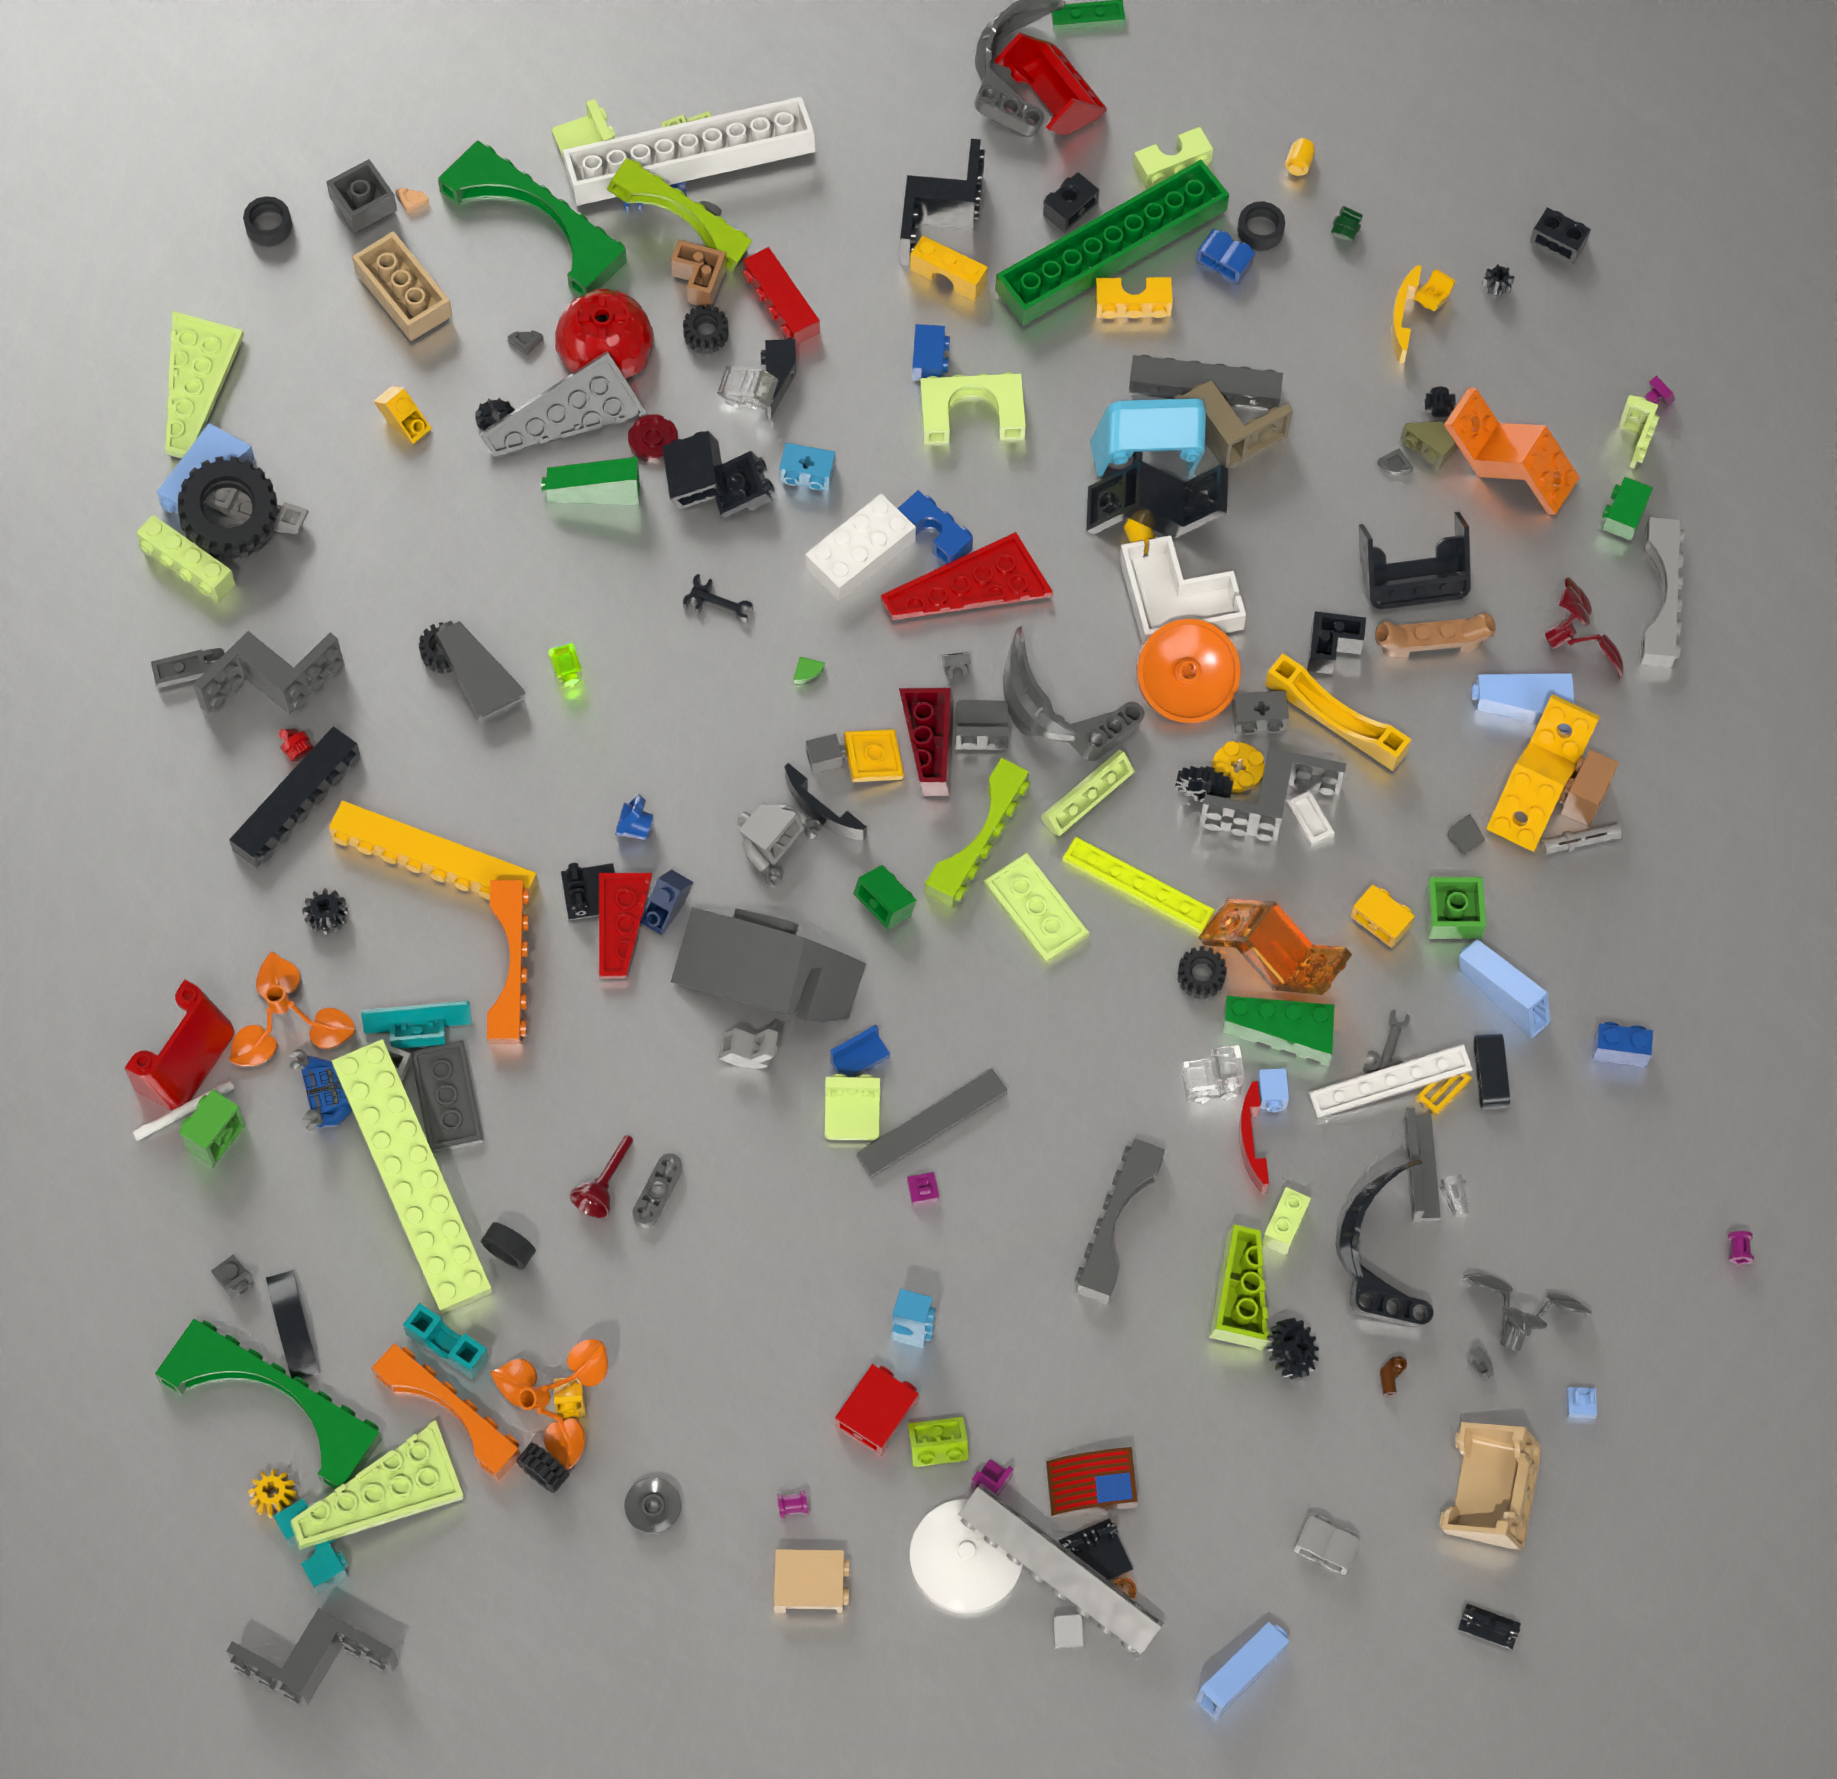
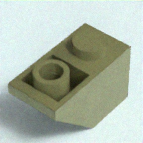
[1400,421,1459,468]

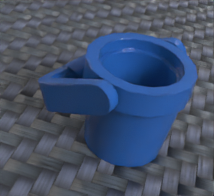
[615,794,653,840]

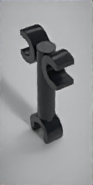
[683,574,753,622]

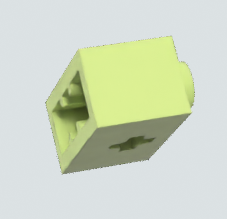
[1262,1187,1311,1256]

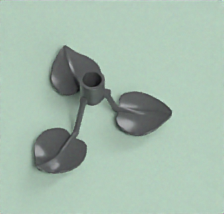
[1463,1273,1592,1351]

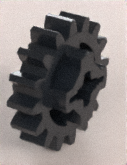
[1175,766,1234,802]
[1267,1318,1319,1380]

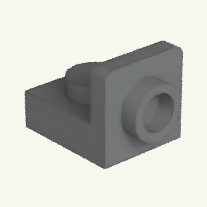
[211,1254,254,1299]

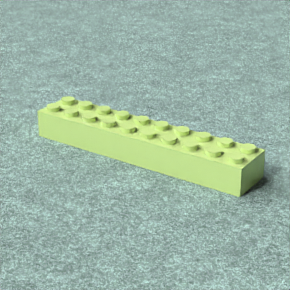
[332,1039,492,1316]

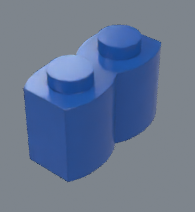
[1196,229,1255,283]

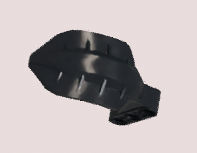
[1335,1160,1433,1327]

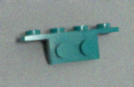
[361,1001,472,1049]

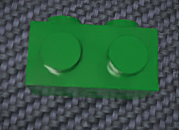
[1601,477,1653,541]
[853,865,917,930]

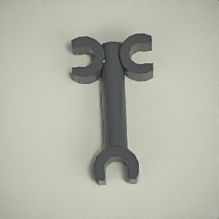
[1363,1010,1410,1073]

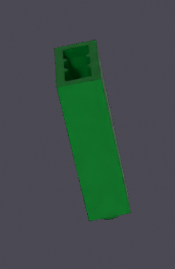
[541,457,640,505]

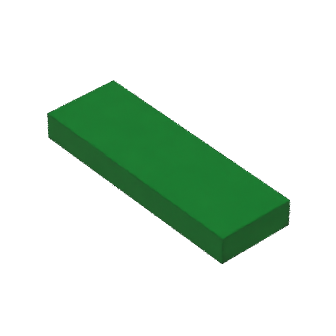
[1051,0,1125,30]

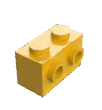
[1350,884,1415,948]

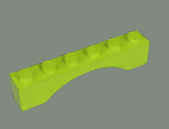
[606,157,752,272]
[924,757,1031,908]

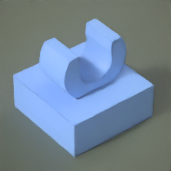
[1566,1387,1597,1418]

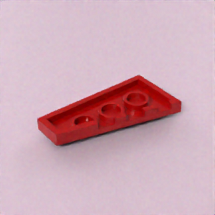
[599,873,653,979]

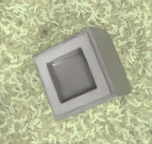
[1053,1614,1084,1649]

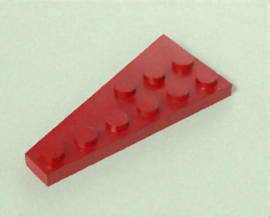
[880,532,1053,620]

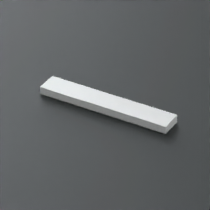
[1309,1044,1473,1119]

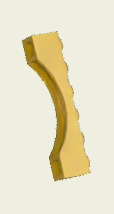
[1265,653,1411,771]

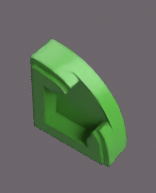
[793,657,825,684]

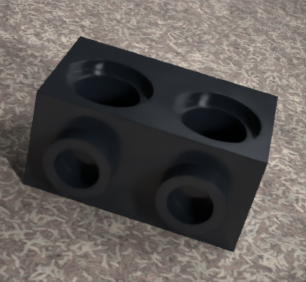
[1530,207,1591,264]

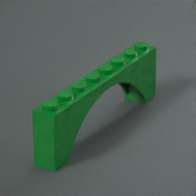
[438,140,627,296]
[155,1319,382,1490]

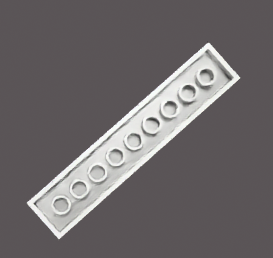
[563,97,815,206]

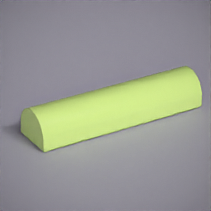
[1041,750,1135,836]

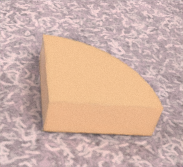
[395,188,429,213]

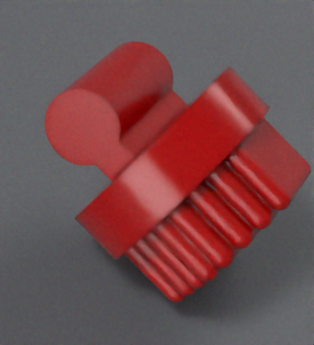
[278,728,313,762]

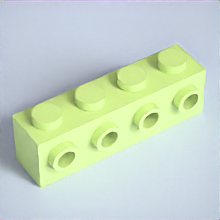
[136,515,235,602]

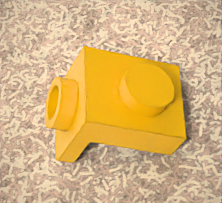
[1414,269,1456,312]

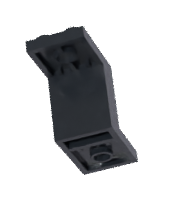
[900,138,985,266]
[1086,460,1228,539]

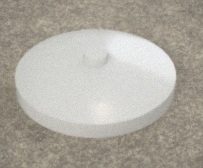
[910,1499,1023,1613]

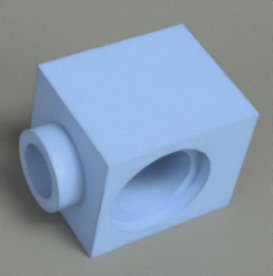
[1257,1068,1289,1112]

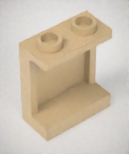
[774,1549,850,1613]

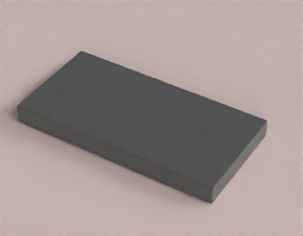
[410,1040,484,1153]

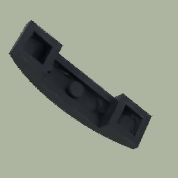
[784,763,867,841]
[266,1270,320,1379]

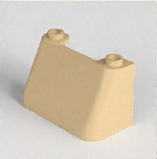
[1440,1422,1541,1550]

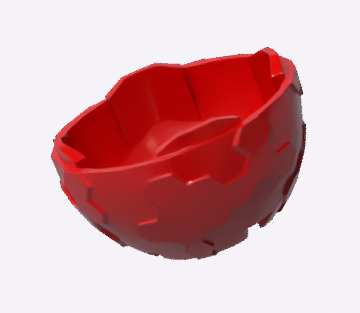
[555,289,654,380]

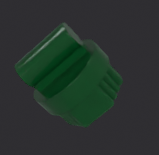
[1331,206,1363,242]

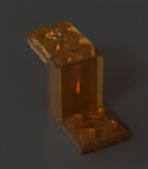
[1198,898,1352,995]

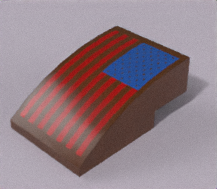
[1046,1447,1138,1517]

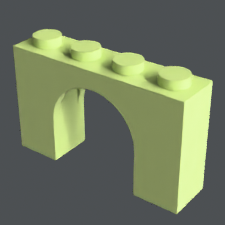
[920,372,1026,444]

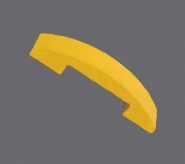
[1391,265,1422,363]

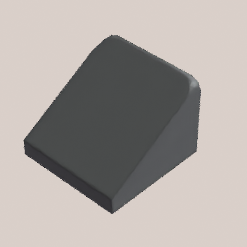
[1447,814,1485,855]

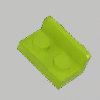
[908,1417,969,1467]

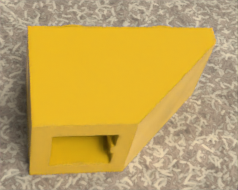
[373,386,432,444]
[554,1378,586,1421]

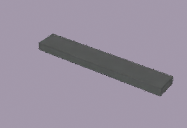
[857,1069,1007,1177]

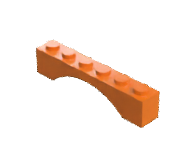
[487,880,530,1044]
[372,1343,521,1481]

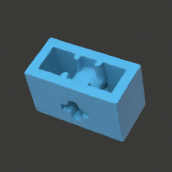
[779,443,836,490]

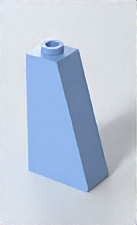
[157,423,255,514]
[1471,673,1575,732]
[1459,939,1551,1039]
[1196,1622,1290,1721]

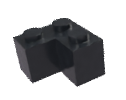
[1307,611,1366,674]

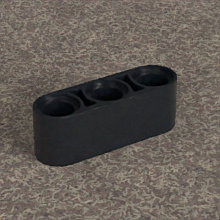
[1473,1034,1510,1110]

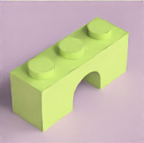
[1133,127,1213,189]

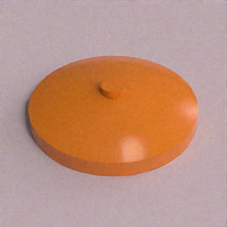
[1136,619,1241,723]

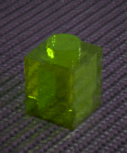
[548,643,583,688]

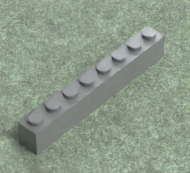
[958,1483,1164,1654]

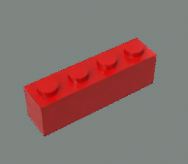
[741,247,820,345]

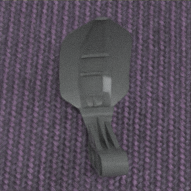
[973,0,1066,137]
[1003,626,1145,761]

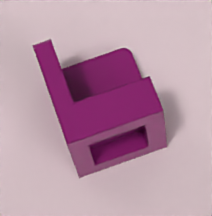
[971,1460,1014,1496]

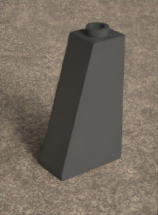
[435,621,526,720]

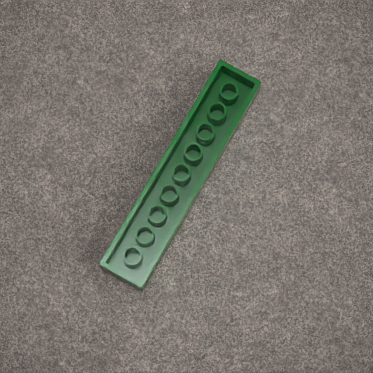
[995,159,1229,326]

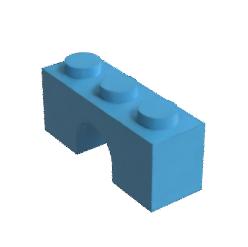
[892,1288,936,1349]

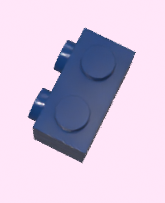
[912,324,950,381]
[1592,1022,1653,1067]

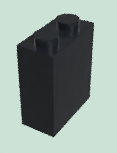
[662,431,727,509]

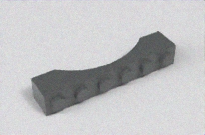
[1074,1138,1165,1304]

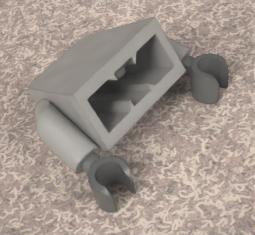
[737,804,821,887]

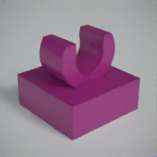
[1645,375,1675,407]
[907,1172,939,1206]

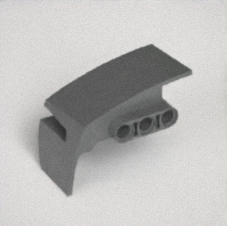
[671,907,866,1022]

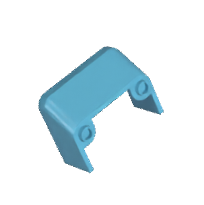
[1090,399,1206,476]

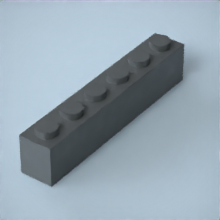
[1128,355,1283,410]

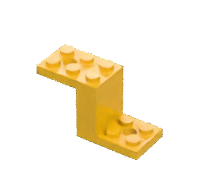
[1486,694,1601,852]

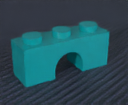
[403,1303,489,1380]
[274,1498,348,1594]

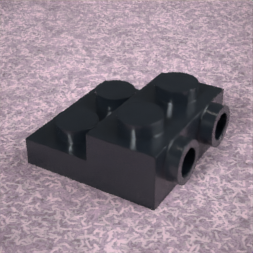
[715,451,775,518]

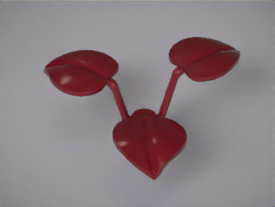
[1545,577,1623,679]

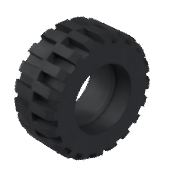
[178,456,277,560]

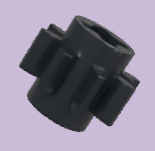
[1482,264,1515,297]
[1424,386,1456,418]

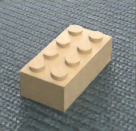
[352,231,452,342]

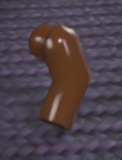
[1380,1356,1407,1396]

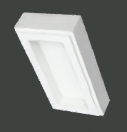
[1286,790,1335,847]

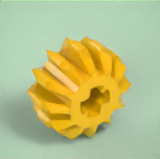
[248,1469,297,1518]

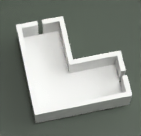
[1119,536,1246,645]

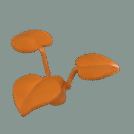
[229,952,356,1066]
[490,1339,608,1470]

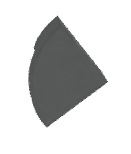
[507,330,544,356]
[1377,448,1413,475]
[1468,1346,1494,1380]

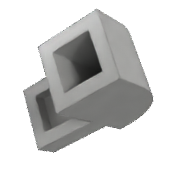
[718,1028,778,1069]

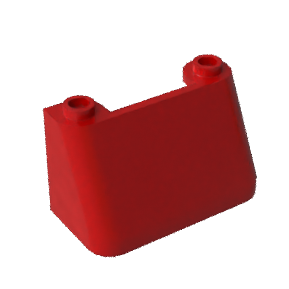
[124,979,234,1111]

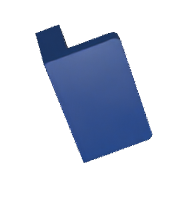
[830,1025,890,1077]

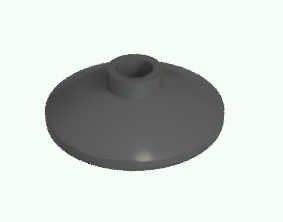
[624,1478,681,1534]

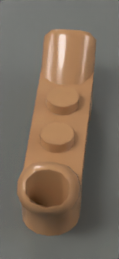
[1375,612,1495,658]

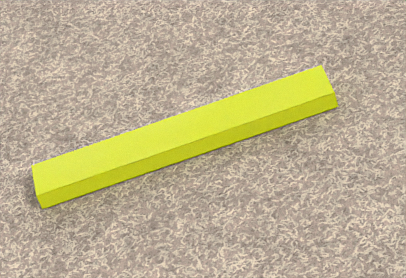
[1062,837,1215,934]

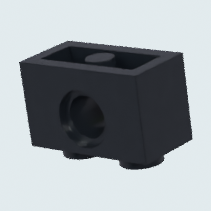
[1043,172,1099,233]

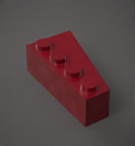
[899,688,954,796]

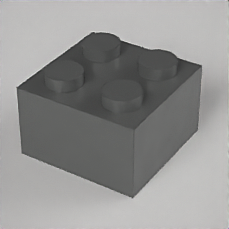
[326,159,397,233]

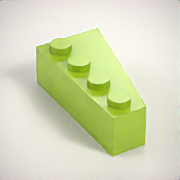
[1209,1224,1270,1350]

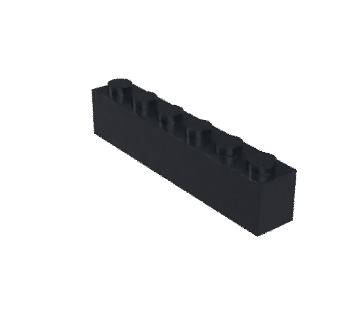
[229,726,360,868]

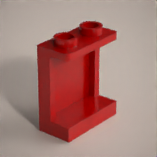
[835,1364,919,1456]

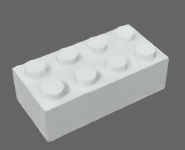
[805,494,916,602]

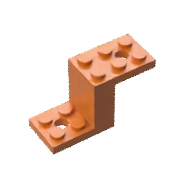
[1444,388,1580,515]

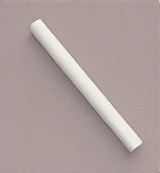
[132,1079,235,1141]

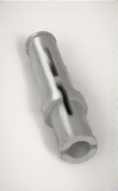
[1541,822,1621,855]

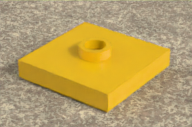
[843,729,904,782]

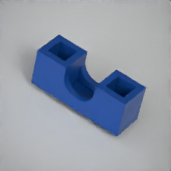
[897,490,973,565]

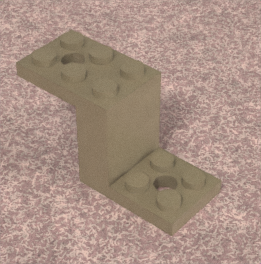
[1172,380,1293,468]

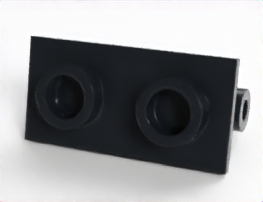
[1458,1603,1521,1650]

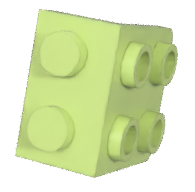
[552,99,616,159]
[1618,395,1660,469]
[825,1074,880,1140]

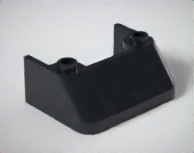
[1359,512,1471,610]

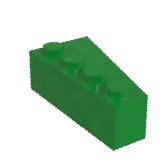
[1223,996,1335,1066]

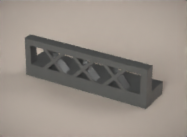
[1403,1108,1441,1222]

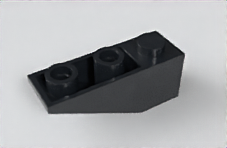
[760,339,796,418]

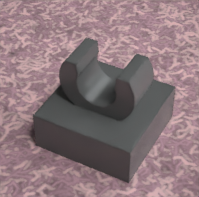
[942,652,971,679]

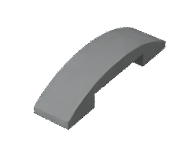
[204,488,309,534]

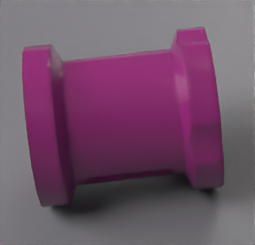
[1728,1231,1754,1265]
[777,1489,809,1519]

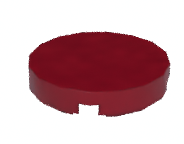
[628,414,678,462]

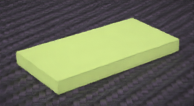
[984,853,1089,964]

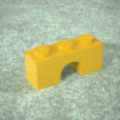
[910,235,988,301]
[1095,277,1172,319]

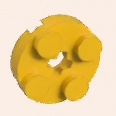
[1212,741,1265,794]

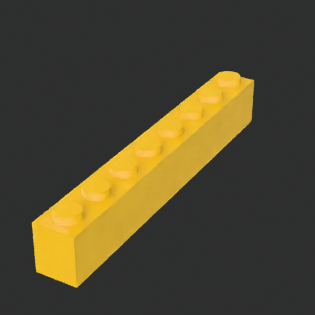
[329,801,538,911]

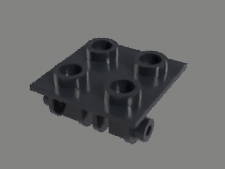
[561,863,615,920]
[1058,1518,1133,1580]

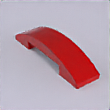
[1239,1081,1269,1193]

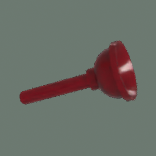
[570,1135,633,1219]

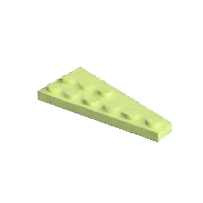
[165,311,244,458]
[291,1420,463,1550]

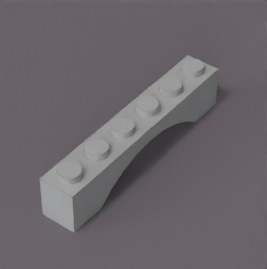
[1640,517,1684,668]

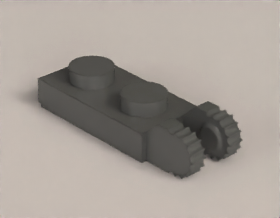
[151,648,225,689]

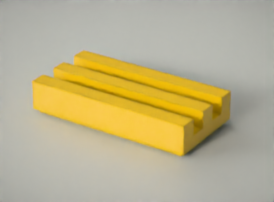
[1415,1073,1472,1117]

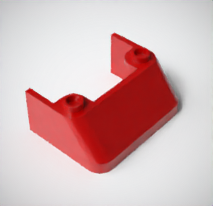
[994,32,1107,135]

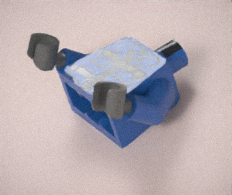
[290,1049,352,1131]

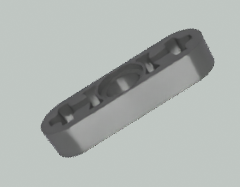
[633,1154,682,1228]

